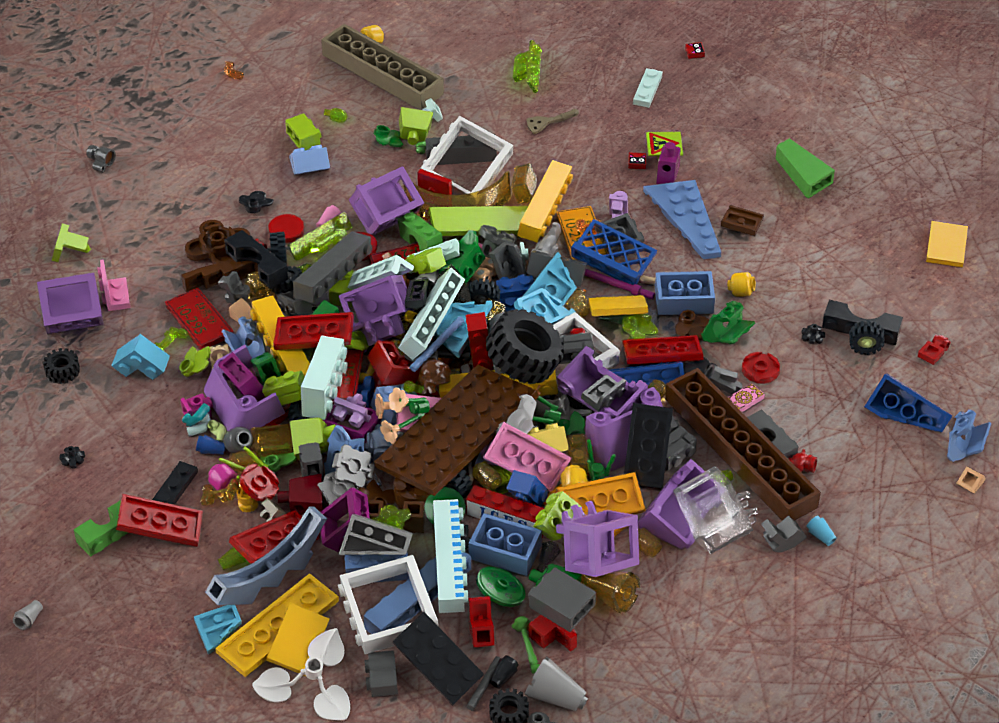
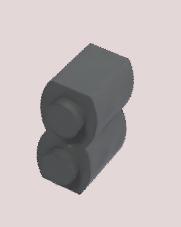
[364,650,398,697]

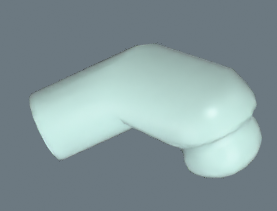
[186,414,211,437]

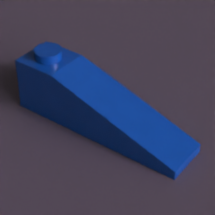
[864,373,952,432]

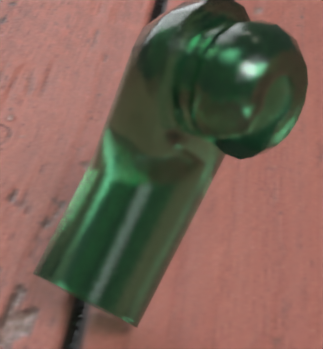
[599,315,628,325]

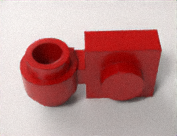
[917,335,951,365]

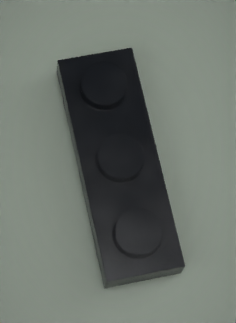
[404,279,430,310]
[152,461,198,505]

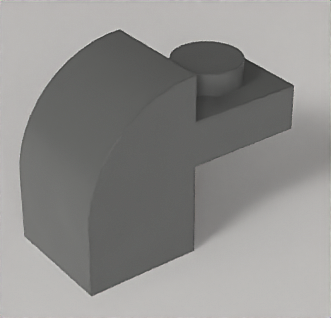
[761,516,807,552]

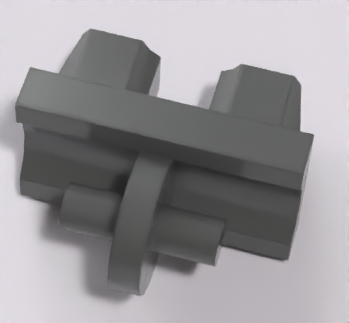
[218,271,250,304]

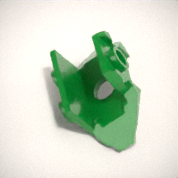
[439,230,486,284]
[701,301,756,344]

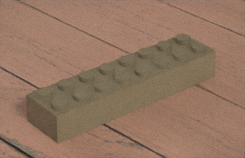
[321,24,444,110]

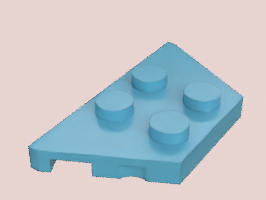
[522,252,576,306]
[514,288,575,325]
[434,301,493,358]

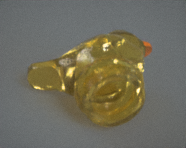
[564,288,590,318]

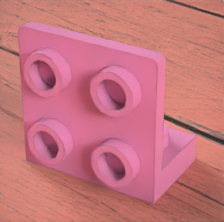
[97,259,130,311]

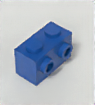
[506,470,548,507]

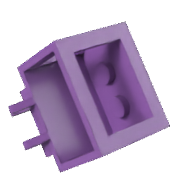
[349,166,424,235]
[37,273,104,334]
[339,275,415,346]
[556,501,639,577]

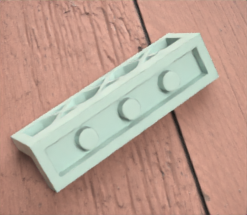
[348,255,414,290]

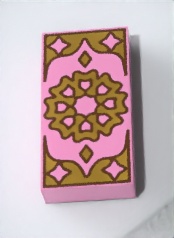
[728,383,765,412]

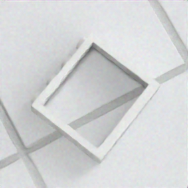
[421,116,513,207]
[553,312,620,398]
[338,555,438,654]

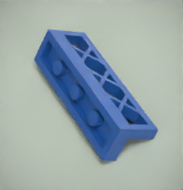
[609,361,684,386]

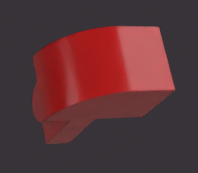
[468,596,495,648]
[528,615,577,652]

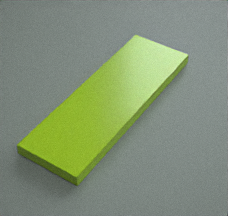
[428,206,528,236]

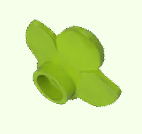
[179,346,211,377]

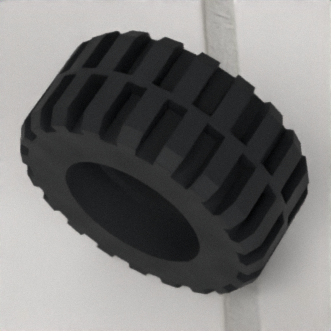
[486,309,564,384]

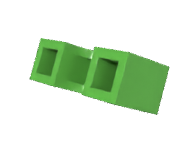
[397,212,443,251]
[74,500,129,557]

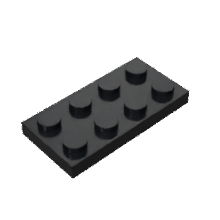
[624,403,674,488]
[392,612,484,706]

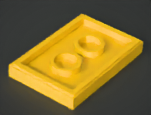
[926,221,968,268]
[588,295,648,316]
[266,603,330,676]

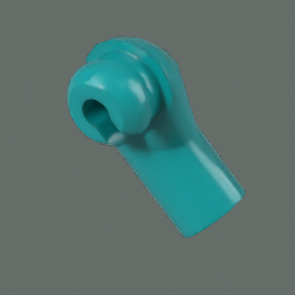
[182,403,211,427]

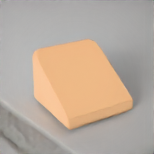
[229,298,252,323]
[956,466,985,493]

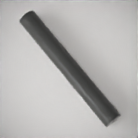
[466,656,500,711]

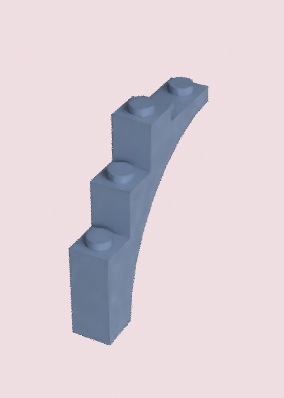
[205,507,327,605]

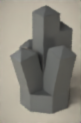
[705,364,742,394]

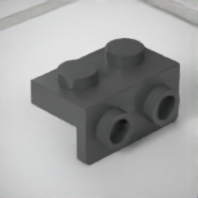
[489,242,527,279]
[581,374,627,412]

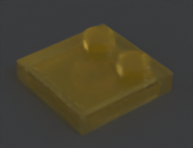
[250,424,294,457]

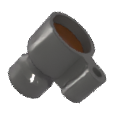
[86,145,116,172]

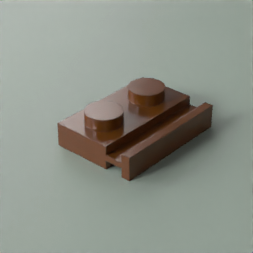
[721,205,764,236]

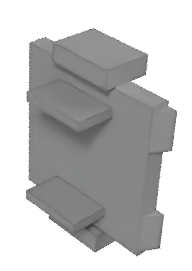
[332,444,375,488]
[318,471,356,504]

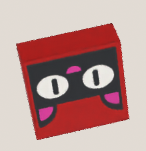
[685,42,705,59]
[628,152,646,169]

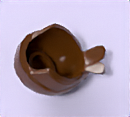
[418,359,451,395]

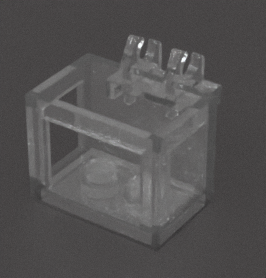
[673,466,758,554]

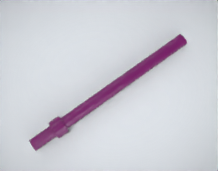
[584,269,655,300]

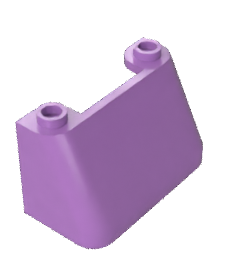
[556,346,648,419]
[585,387,663,471]
[638,459,727,549]

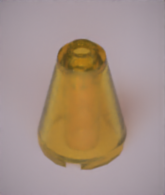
[581,571,640,613]

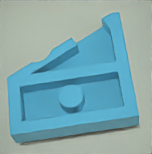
[194,605,242,654]

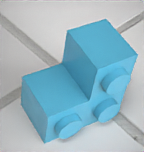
[111,334,170,380]

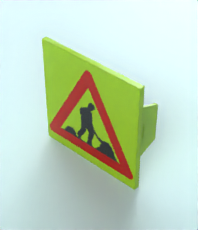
[646,132,683,160]

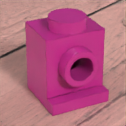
[180,393,213,417]

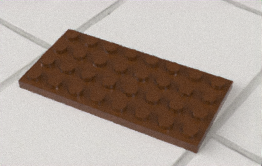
[374,365,538,496]

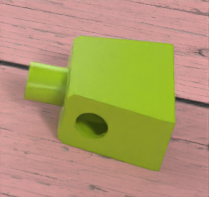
[399,107,433,145]
[290,417,336,460]

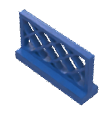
[571,219,657,285]

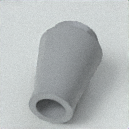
[13,600,43,630]

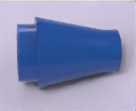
[196,435,226,455]

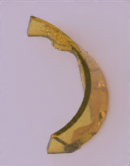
[403,171,511,221]

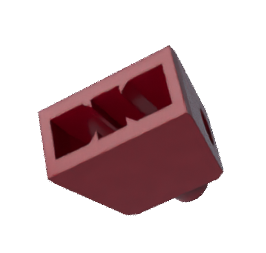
[277,474,323,515]

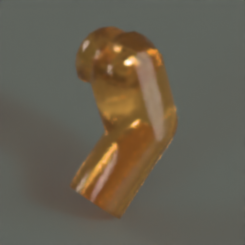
[224,61,244,80]
[575,219,602,232]

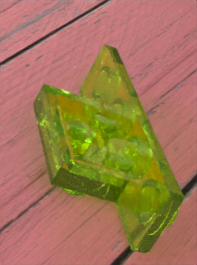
[513,39,542,93]
[288,212,353,261]

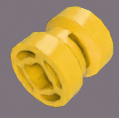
[236,486,258,512]

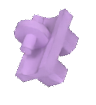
[609,191,628,219]
[333,393,371,428]

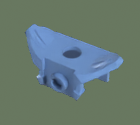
[222,316,266,358]
[947,410,991,462]
[324,425,365,475]

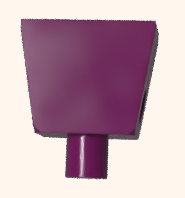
[656,142,681,184]

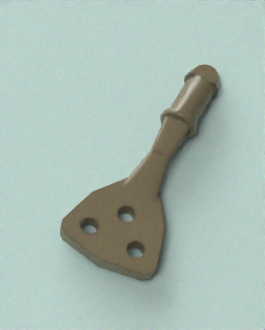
[526,109,579,134]

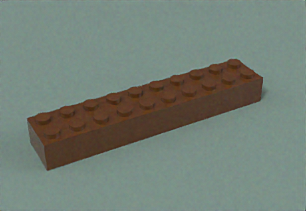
[665,368,821,521]

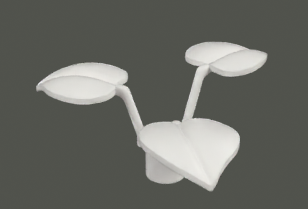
[252,628,350,721]

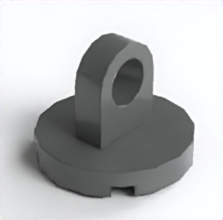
[479,225,514,259]

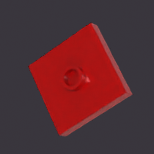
[417,169,452,207]

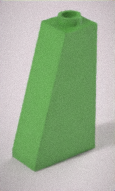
[775,138,835,198]

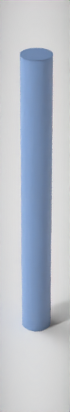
[410,316,464,372]

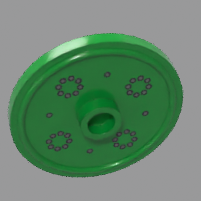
[476,567,526,607]

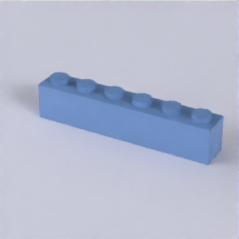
[363,552,471,634]

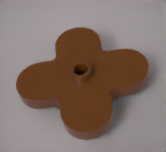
[185,220,250,264]

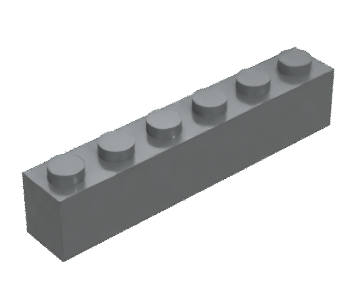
[293,231,372,303]

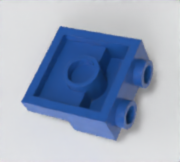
[496,274,534,312]

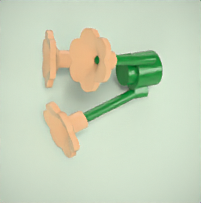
[375,388,430,444]

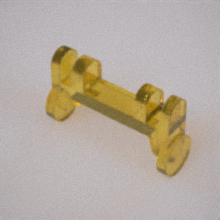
[200,478,240,506]

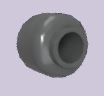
[223,427,253,454]

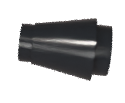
[490,655,519,689]

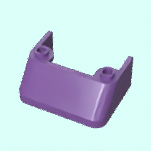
[204,345,285,432]

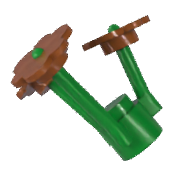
[532,385,562,424]

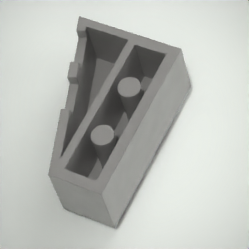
[339,514,413,555]

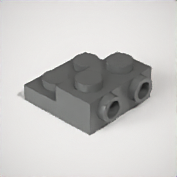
[594,213,645,254]
[277,290,328,316]

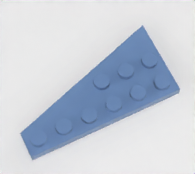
[643,180,721,259]

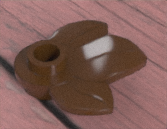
[675,310,710,340]
[358,479,395,510]

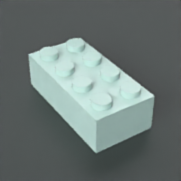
[301,336,347,420]

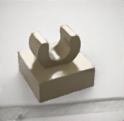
[260,498,286,522]

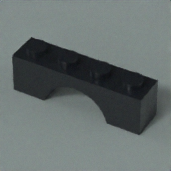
[224,230,288,289]
[822,300,903,345]

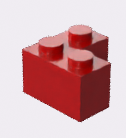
[367,340,421,386]

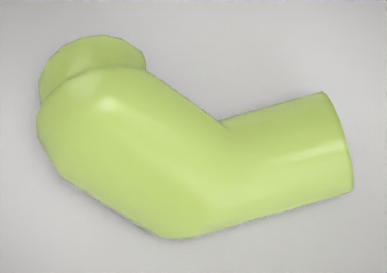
[207,420,227,443]

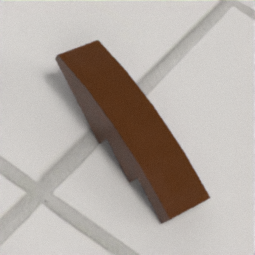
[181,260,258,292]

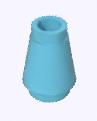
[806,516,837,546]

